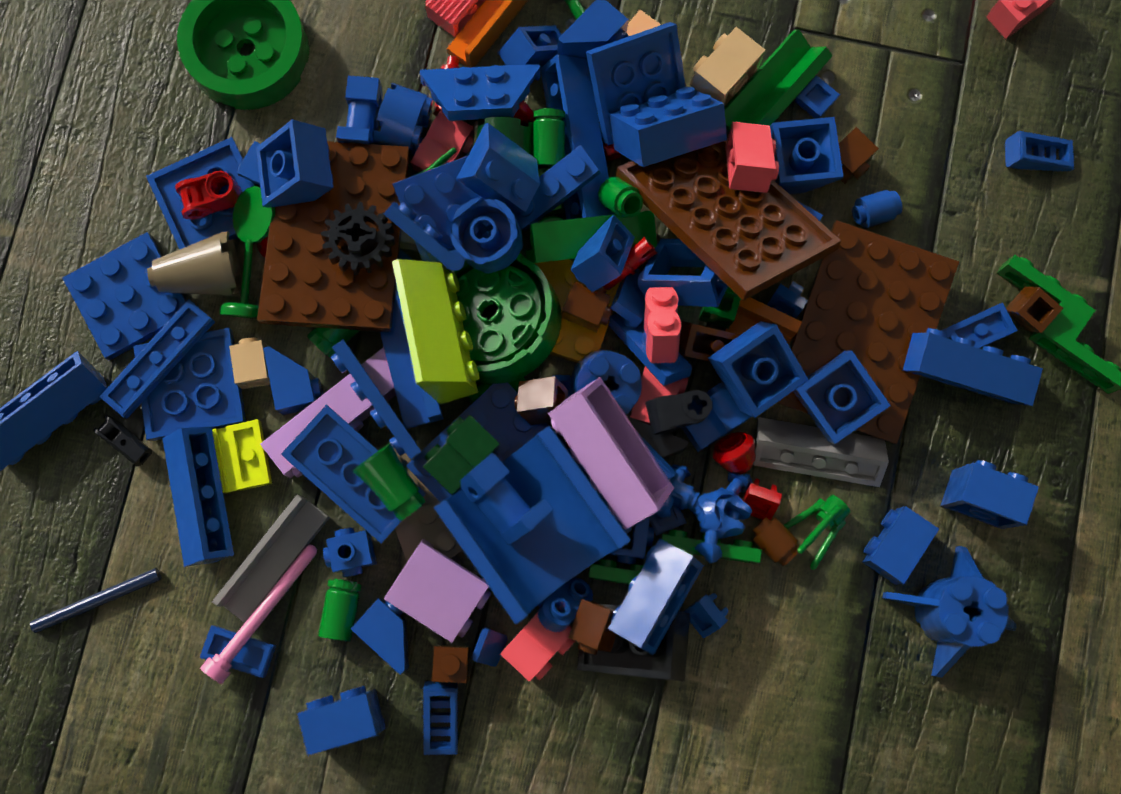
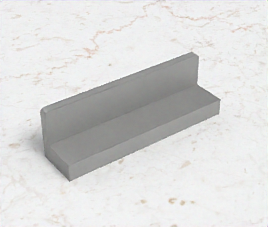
[753,417,889,487]
[212,494,330,623]

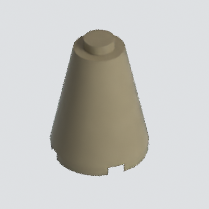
[147,231,242,296]

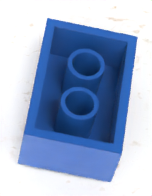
[609,87,727,167]

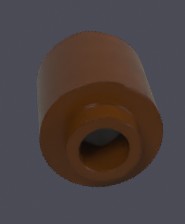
[752,517,799,566]

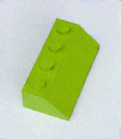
[392,259,479,405]

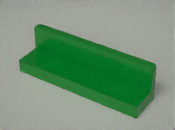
[724,30,833,132]
[525,211,657,263]

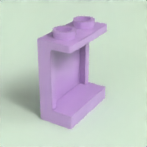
[384,539,491,643]

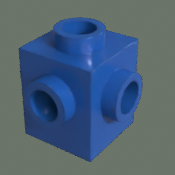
[323,527,377,578]

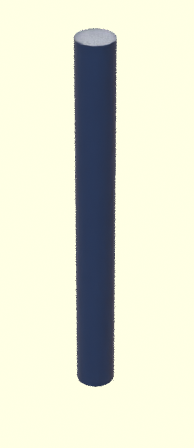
[30,568,162,634]

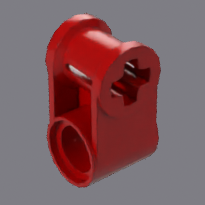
[175,171,242,220]

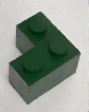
[423,415,500,496]

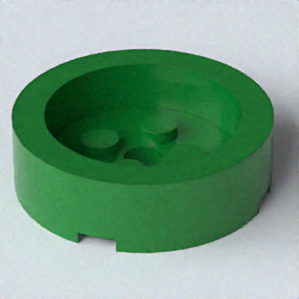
[177,0,309,110]
[450,253,562,384]

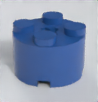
[373,83,433,156]
[451,198,523,273]
[571,350,642,415]

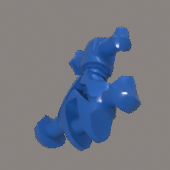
[656,464,752,564]

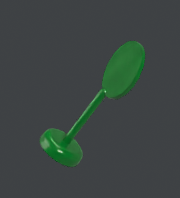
[220,186,275,319]

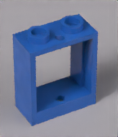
[638,239,728,307]

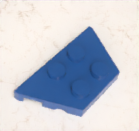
[420,64,541,121]

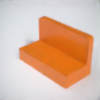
[725,297,802,345]

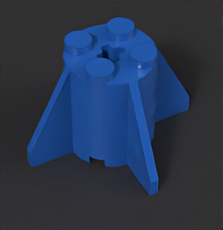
[882,546,1017,678]

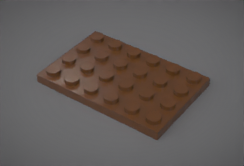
[616,140,841,301]
[257,141,410,332]
[777,220,959,444]

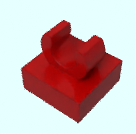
[742,478,782,521]

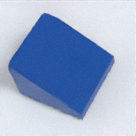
[471,627,507,667]

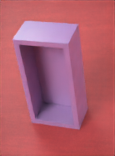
[548,377,674,530]

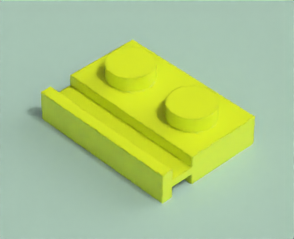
[212,419,272,494]

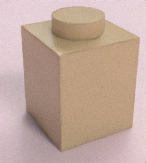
[229,337,270,389]

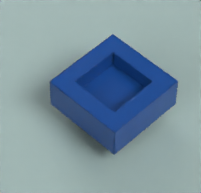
[794,75,840,119]

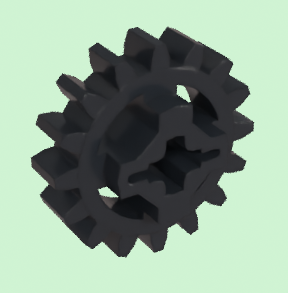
[321,202,395,275]

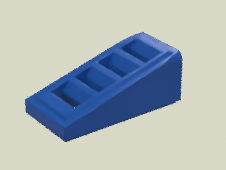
[1005,131,1074,171]
[423,681,458,755]

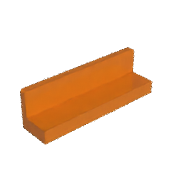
[447,0,528,67]

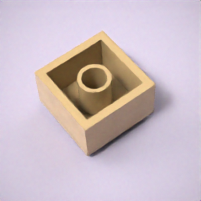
[689,27,765,107]

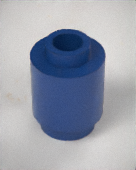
[852,190,902,228]

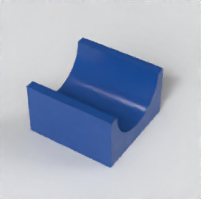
[434,426,631,624]

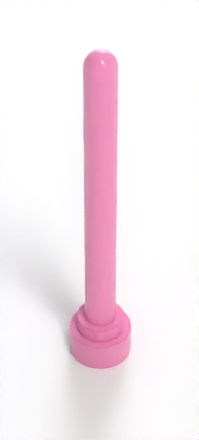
[200,545,317,684]

